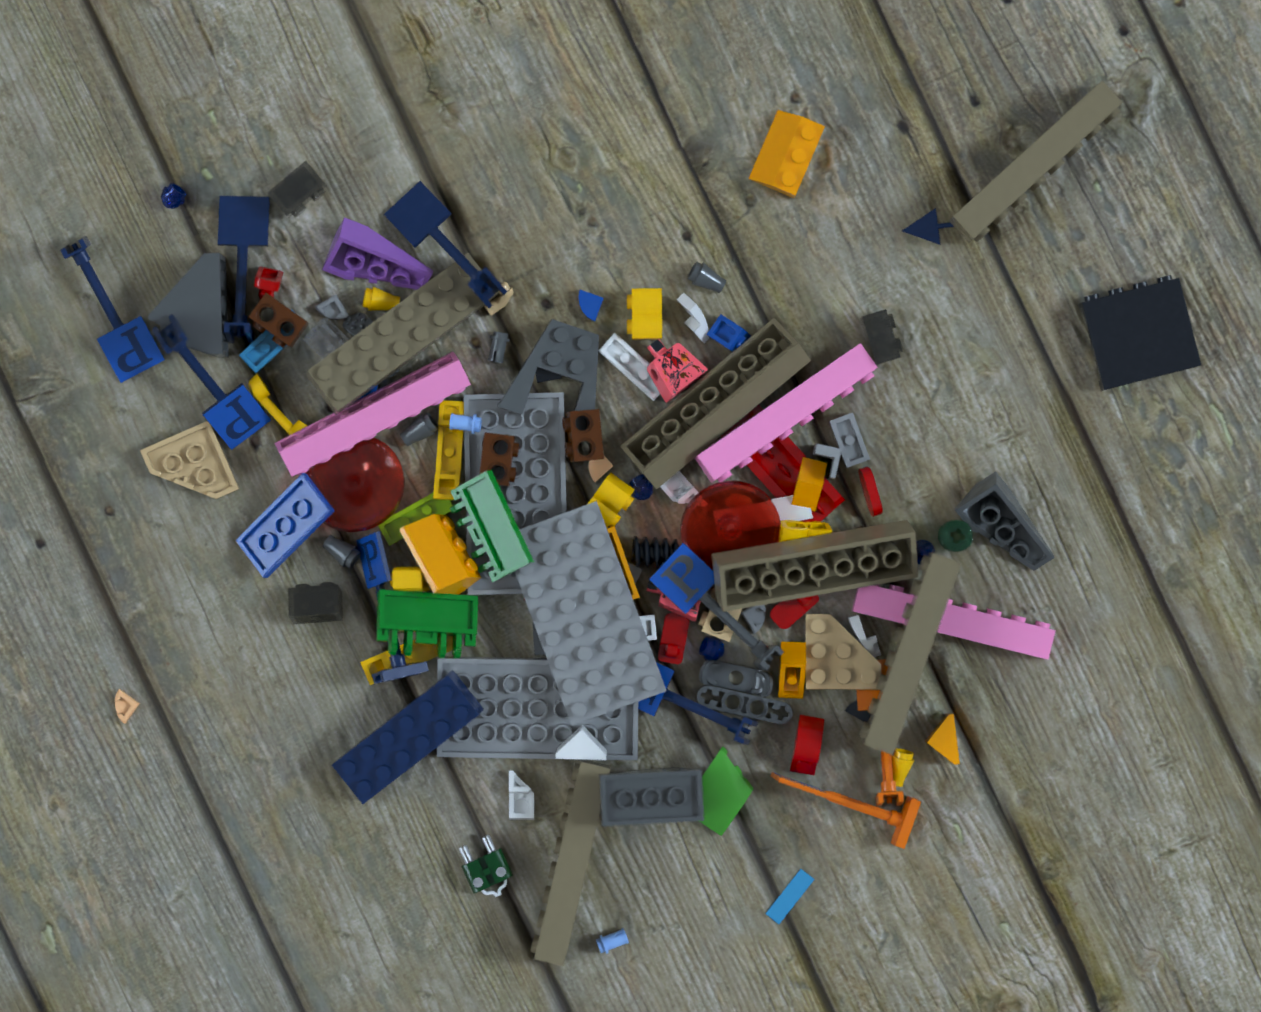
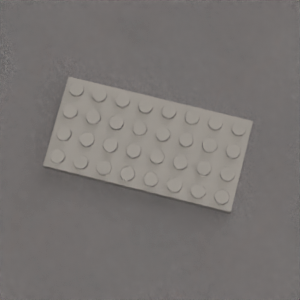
[464,392,567,595]
[515,501,666,726]
[437,657,638,760]

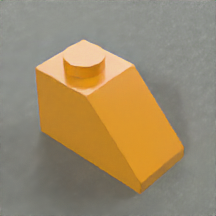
[778,641,806,699]

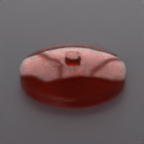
[306,437,405,532]
[680,481,781,570]

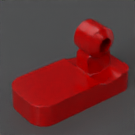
[254,267,284,300]
[770,595,819,629]
[658,613,690,664]

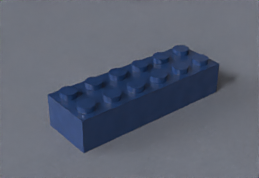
[332,670,484,804]

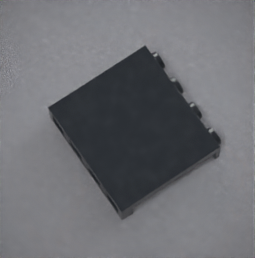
[1079,275,1201,391]

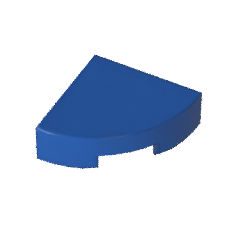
[579,290,604,322]

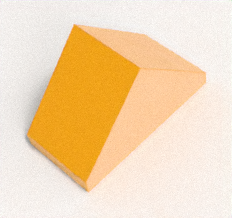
[791,457,827,512]
[925,713,960,765]

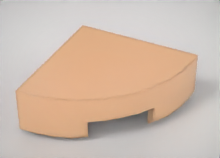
[589,456,613,482]
[115,689,140,724]

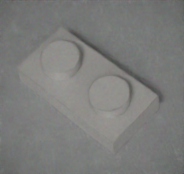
[829,413,870,468]

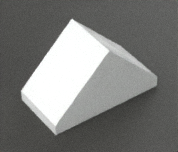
[556,725,607,760]

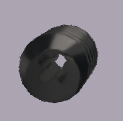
[631,536,683,569]

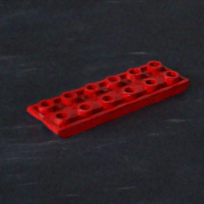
[720,404,845,522]

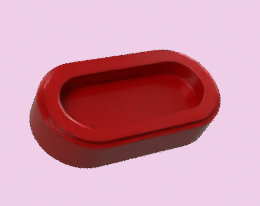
[858,466,883,517]

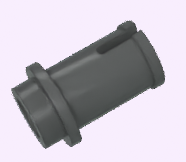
[488,331,510,363]

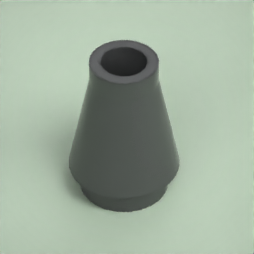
[687,262,726,293]
[400,412,439,446]
[323,535,361,569]

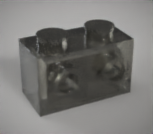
[268,161,327,218]
[860,309,903,365]
[288,582,343,625]

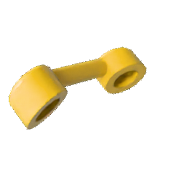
[248,373,308,435]

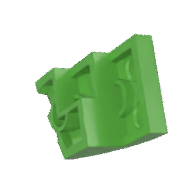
[699,746,754,836]

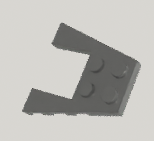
[497,319,599,431]

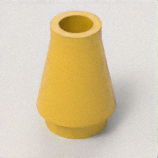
[362,286,400,311]
[891,748,915,787]

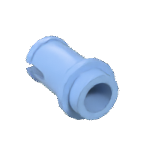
[449,413,482,434]
[595,928,629,954]

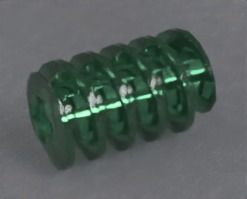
[938,520,973,552]

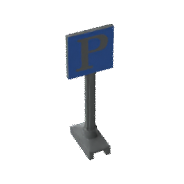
[649,543,784,670]

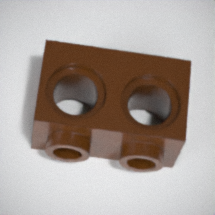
[249,293,309,348]
[562,409,604,462]
[479,432,519,488]

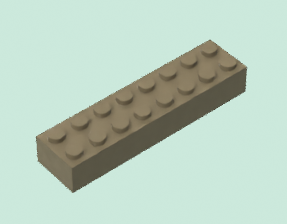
[949,81,1123,243]
[306,253,499,415]
[620,318,811,490]
[712,520,918,612]
[859,552,962,755]
[531,759,610,966]

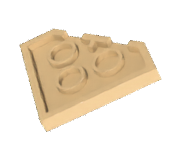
[140,421,240,499]
[805,614,881,690]

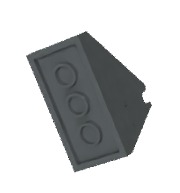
[148,253,229,358]
[599,767,704,826]

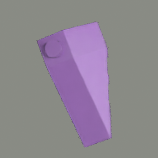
[322,217,433,290]

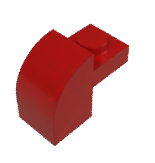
[790,715,825,775]

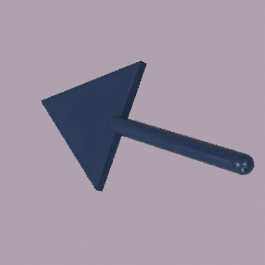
[902,208,954,245]

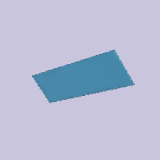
[766,869,815,924]

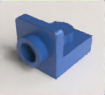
[707,314,751,352]

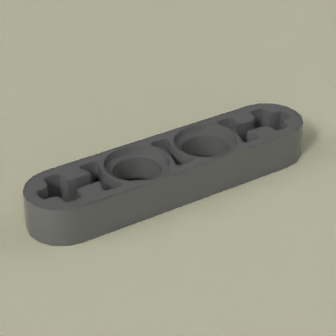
[697,685,793,724]

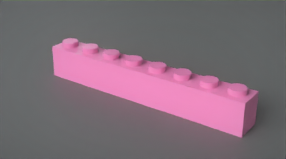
[694,343,878,483]
[274,352,471,476]
[852,584,1056,660]

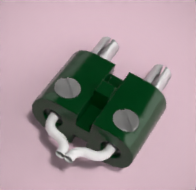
[459,835,513,897]

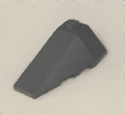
[955,472,1054,571]

